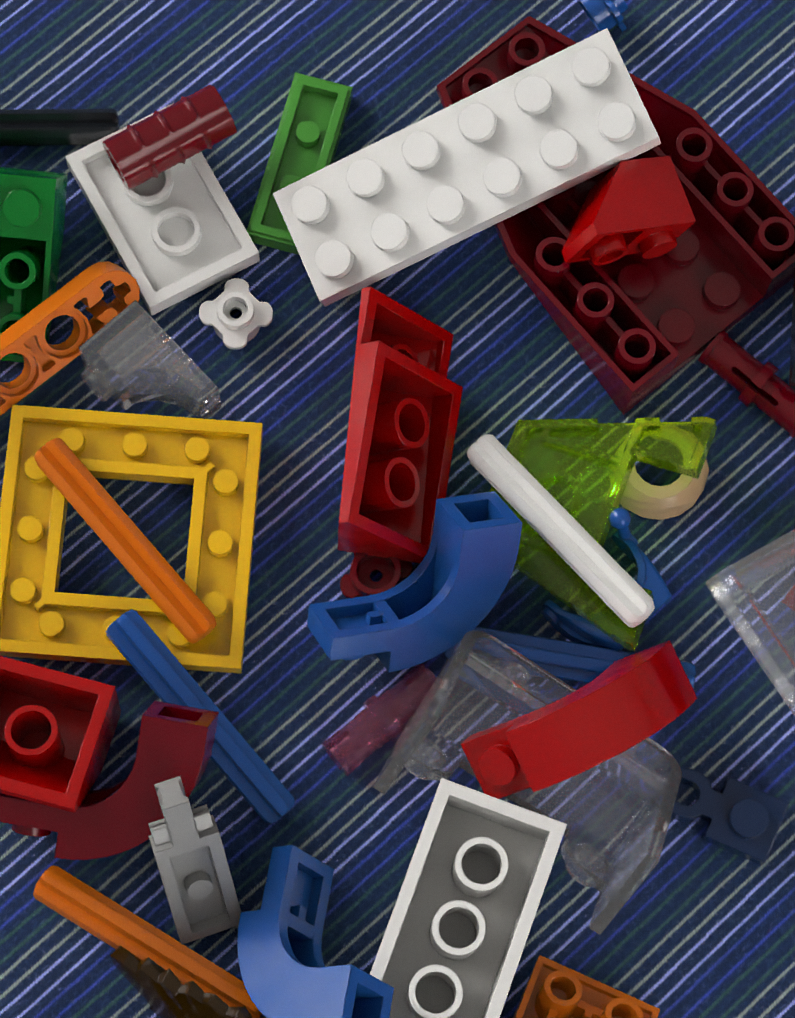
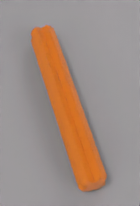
[34,438,217,644]
[33,865,263,1018]

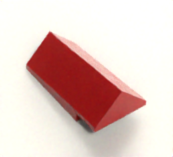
[338,286,463,563]

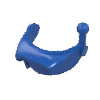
[541,508,672,652]

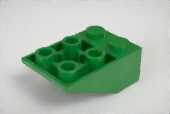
[0,167,68,363]

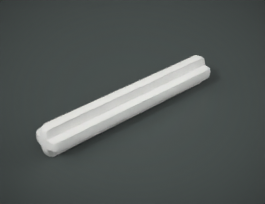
[467,434,655,628]

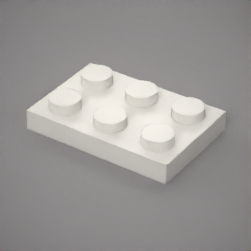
[65,103,260,316]

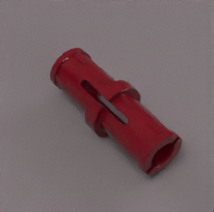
[698,330,795,438]

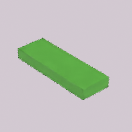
[247,72,353,255]

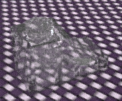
[78,300,221,419]

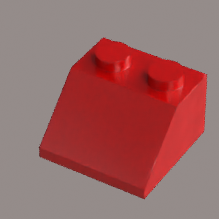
[0,656,121,813]

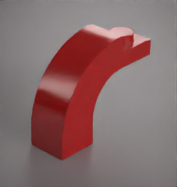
[461,640,697,799]

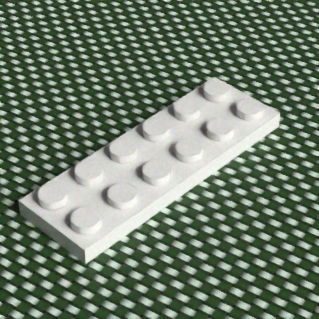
[273,28,661,307]

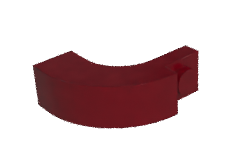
[0,701,219,860]

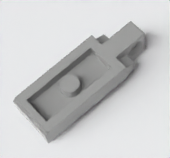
[148,776,241,945]

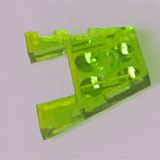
[489,417,717,651]

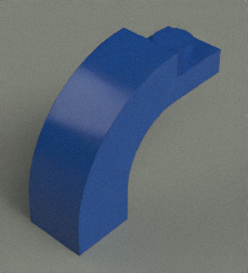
[307,491,523,673]
[237,845,394,1018]

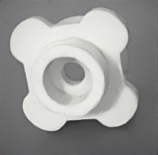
[199,278,273,350]

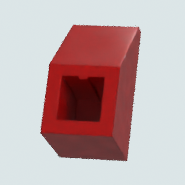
[561,156,697,266]

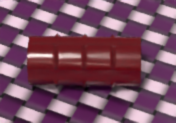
[102,85,237,190]

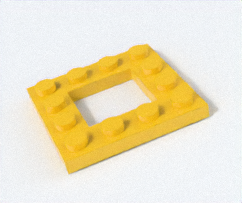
[0,404,263,674]

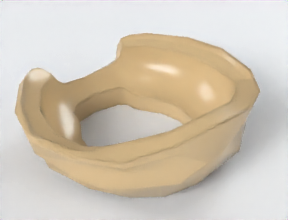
[608,425,709,520]

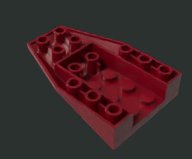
[436,16,795,415]

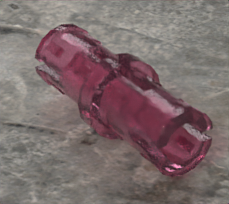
[321,663,446,776]

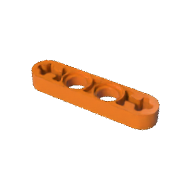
[0,261,140,416]

